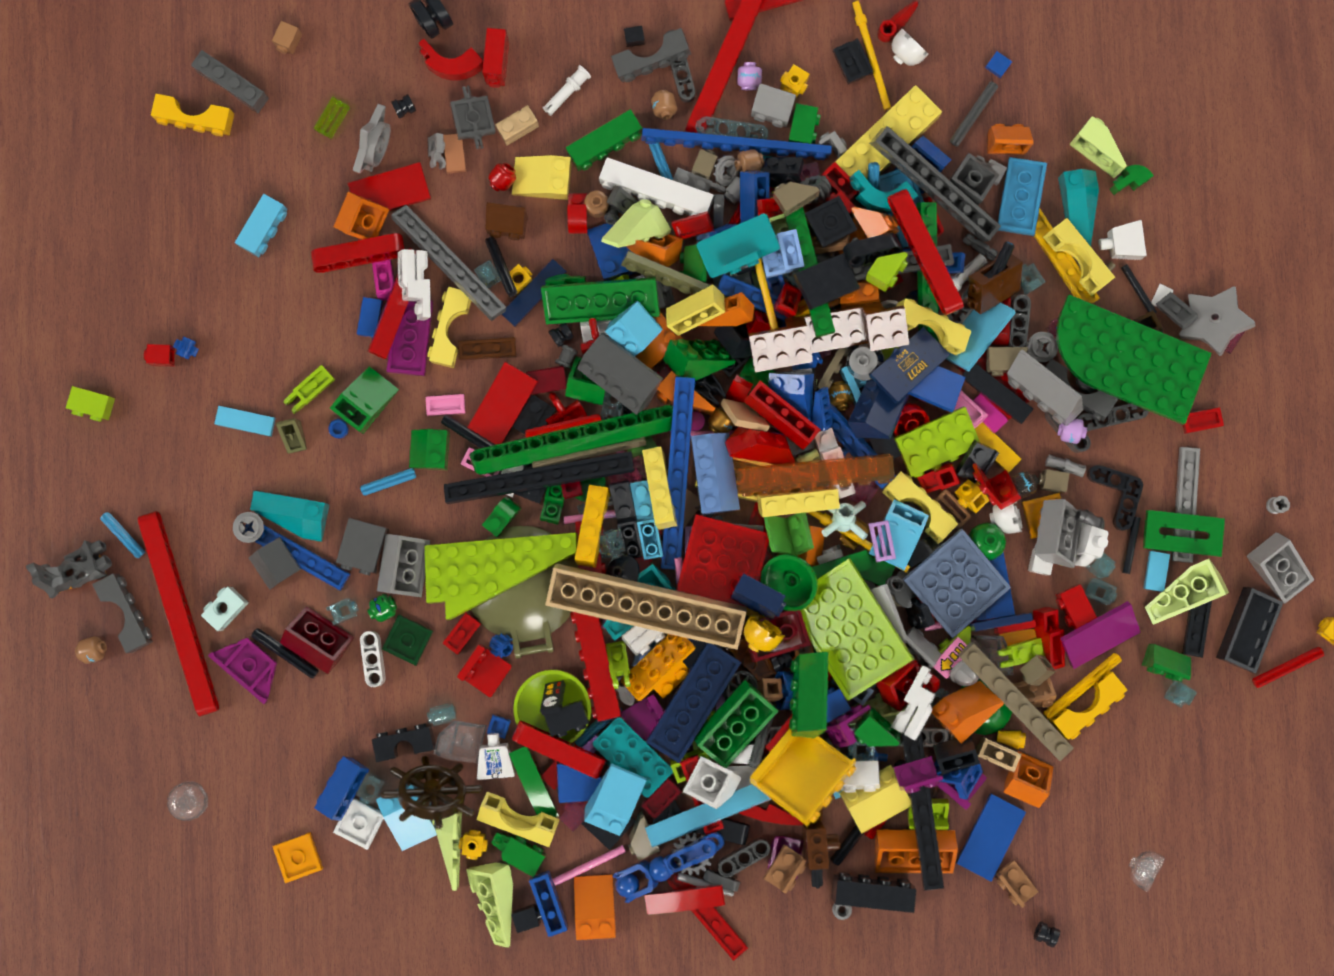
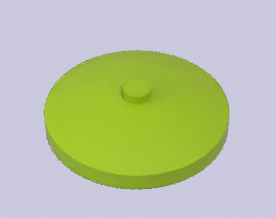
[513,669,592,743]

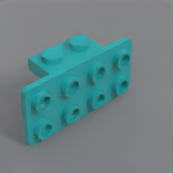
[697,213,780,278]
[593,717,673,798]

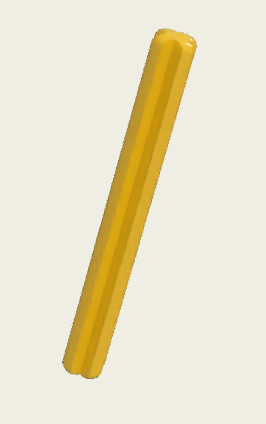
[1043,653,1122,720]

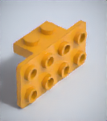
[621,634,695,701]

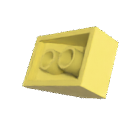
[512,155,572,200]

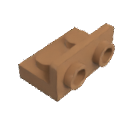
[1013,677,1057,708]
[763,844,807,894]
[995,860,1038,908]

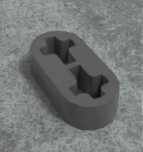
[713,194,724,229]
[703,869,741,892]

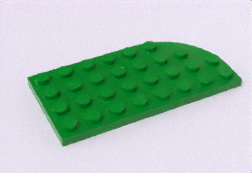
[1056,295,1212,425]

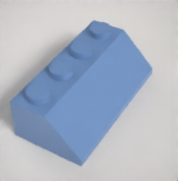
[691,433,740,515]

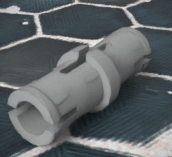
[1045,454,1086,477]

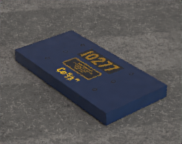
[869,327,950,404]

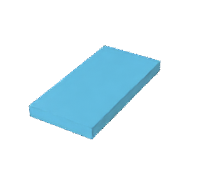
[946,303,1016,372]

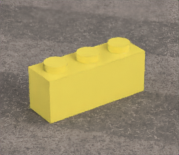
[666,285,725,336]

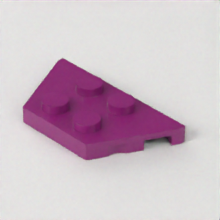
[208,638,277,704]

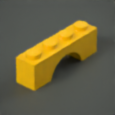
[151,94,234,137]
[575,485,610,568]
[1049,671,1127,740]

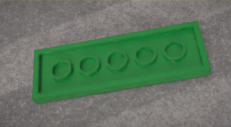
[541,277,660,324]

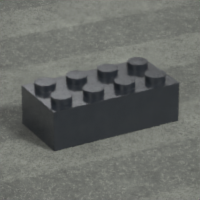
[831,872,917,913]

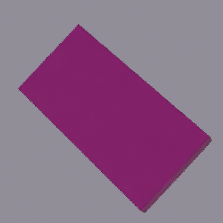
[386,300,434,376]
[1060,601,1141,669]

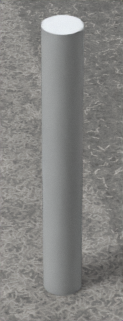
[677,872,734,897]

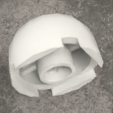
[891,28,929,66]
[989,501,1022,534]

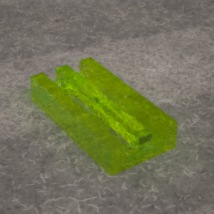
[314,96,350,139]

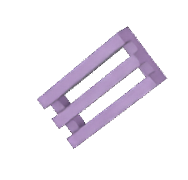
[868,520,896,563]

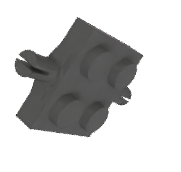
[450,86,496,149]

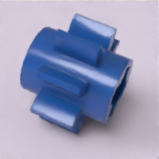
[173,336,199,360]
[489,633,513,658]

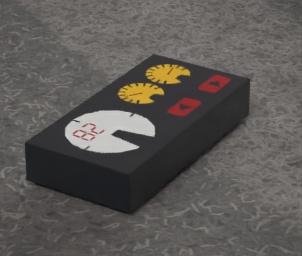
[540,680,566,715]

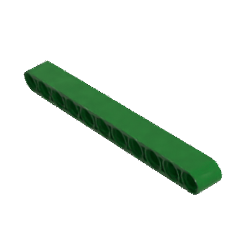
[470,405,673,475]

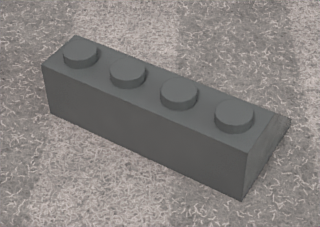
[577,333,663,415]

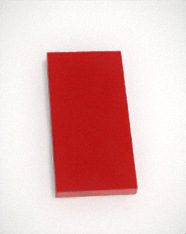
[348,162,431,212]
[467,362,539,445]

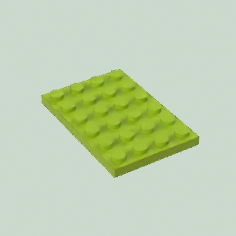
[801,559,914,701]

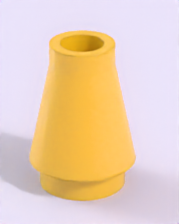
[997,730,1026,750]

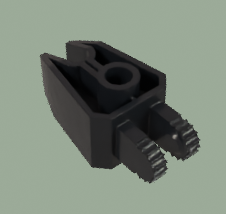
[694,374,726,408]

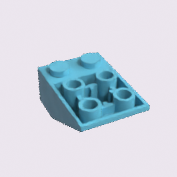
[869,499,929,570]

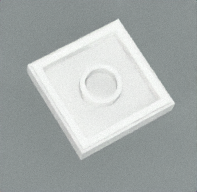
[333,798,384,850]

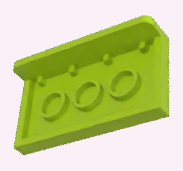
[894,406,980,478]

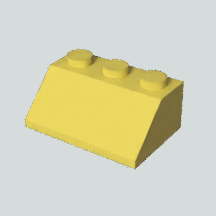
[840,765,911,834]

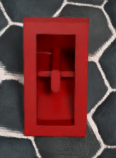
[773,283,802,318]

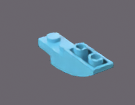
[630,480,663,560]

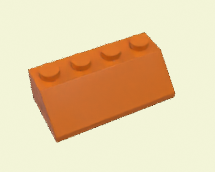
[875,829,958,873]

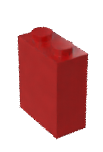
[482,28,509,88]

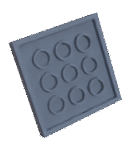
[903,529,1011,638]

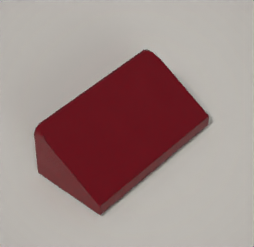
[526,366,567,395]

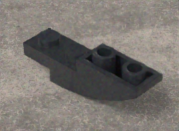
[609,480,643,558]

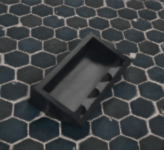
[1216,587,1284,674]

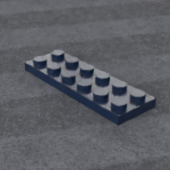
[646,643,741,763]

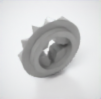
[713,155,739,186]
[1028,332,1058,362]
[233,512,264,543]

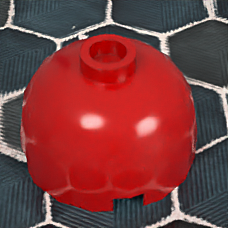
[893,403,930,437]

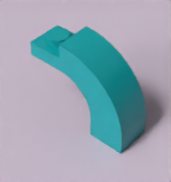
[849,170,918,212]

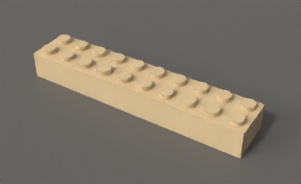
[546,563,747,650]

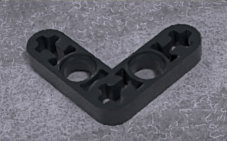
[1087,465,1143,531]

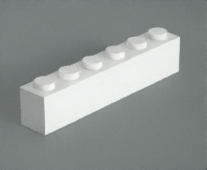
[599,157,714,216]

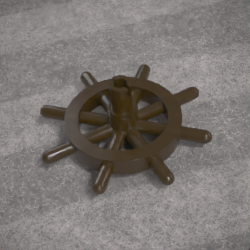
[380,756,482,829]

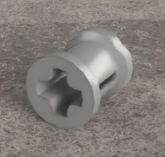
[1266,496,1290,514]

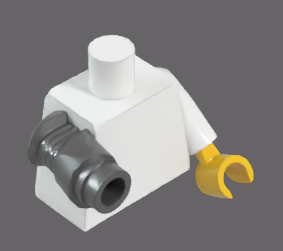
[1060,509,1108,567]

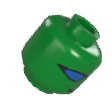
[367,594,398,622]

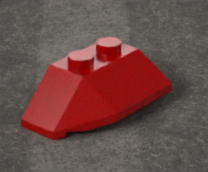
[725,427,796,467]

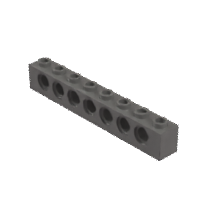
[869,126,1001,242]

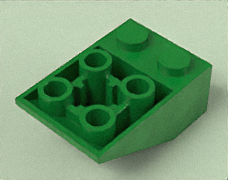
[663,339,736,380]
[330,366,399,434]

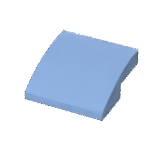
[762,229,805,278]

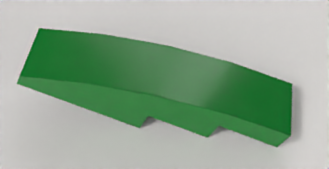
[509,746,559,817]

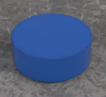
[328,419,349,439]

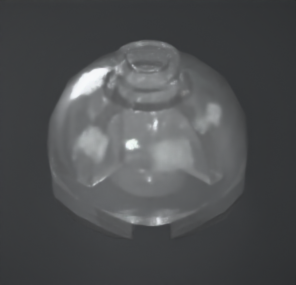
[167,781,208,821]
[1128,851,1165,892]

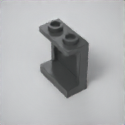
[336,518,389,576]

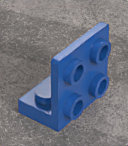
[934,759,983,800]

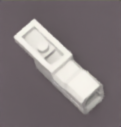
[398,249,431,321]
[814,427,856,499]
[891,665,936,740]

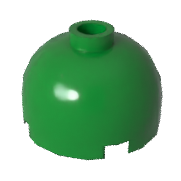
[968,523,1006,561]

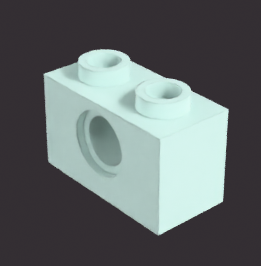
[201,587,249,631]

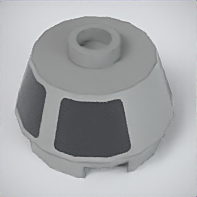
[846,344,884,381]

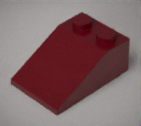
[742,610,811,663]

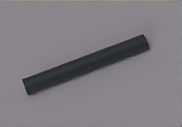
[1121,264,1157,313]
[1122,517,1141,574]

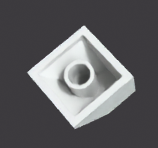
[683,756,741,809]

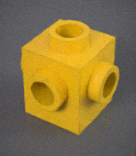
[780,64,810,98]
[955,479,989,513]
[459,830,488,859]

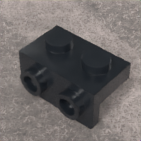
[762,157,804,187]

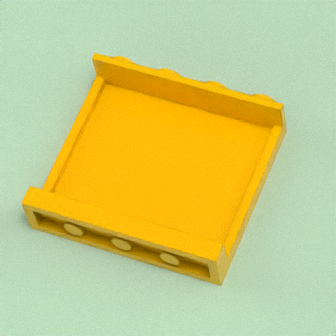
[750,729,857,826]

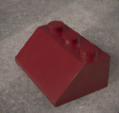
[280,606,354,674]

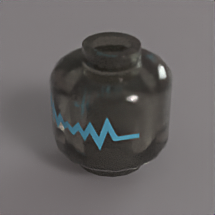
[1011,470,1039,499]

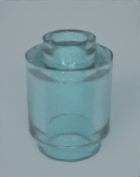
[427,703,457,727]

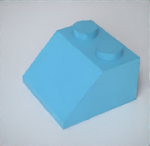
[605,300,663,356]

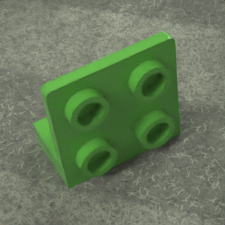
[764,512,814,556]

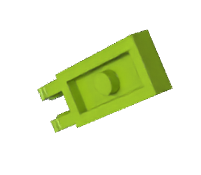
[284,365,335,414]
[997,638,1044,668]
[606,641,631,689]

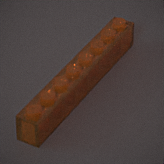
[735,454,895,496]

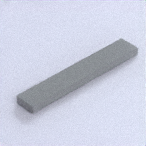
[1172,447,1200,563]

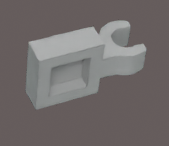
[428,133,446,169]
[817,544,844,564]

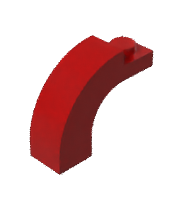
[418,38,483,81]

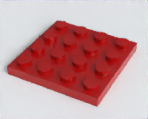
[676,514,769,609]

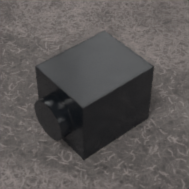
[511,904,542,933]

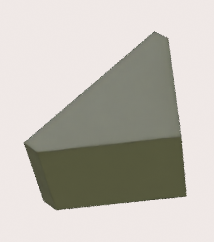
[276,418,307,454]

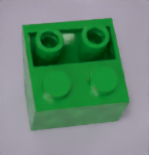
[1141,644,1191,682]

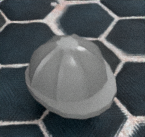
[950,660,979,686]

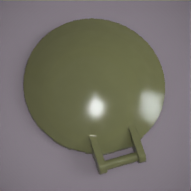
[471,526,578,659]

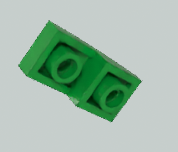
[540,485,565,525]

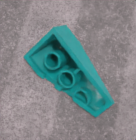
[1058,169,1099,247]
[250,491,330,542]
[603,564,677,641]

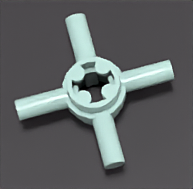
[821,501,868,540]

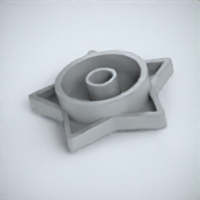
[353,104,391,173]
[1179,287,1255,356]

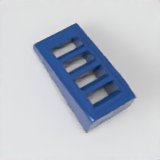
[812,387,833,431]

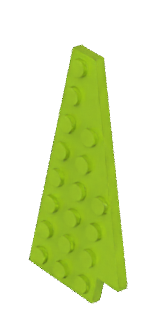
[425,533,578,620]

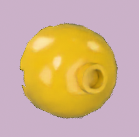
[744,615,784,652]

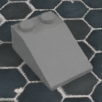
[1247,532,1314,604]

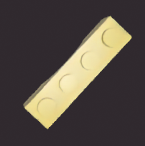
[1043,218,1115,296]
[428,287,471,368]
[896,299,971,356]
[642,447,677,530]
[882,472,958,544]
[757,485,840,517]
[476,792,560,847]

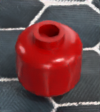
[488,162,516,191]

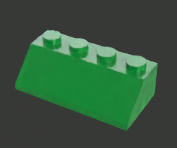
[789,652,828,738]
[694,680,778,768]

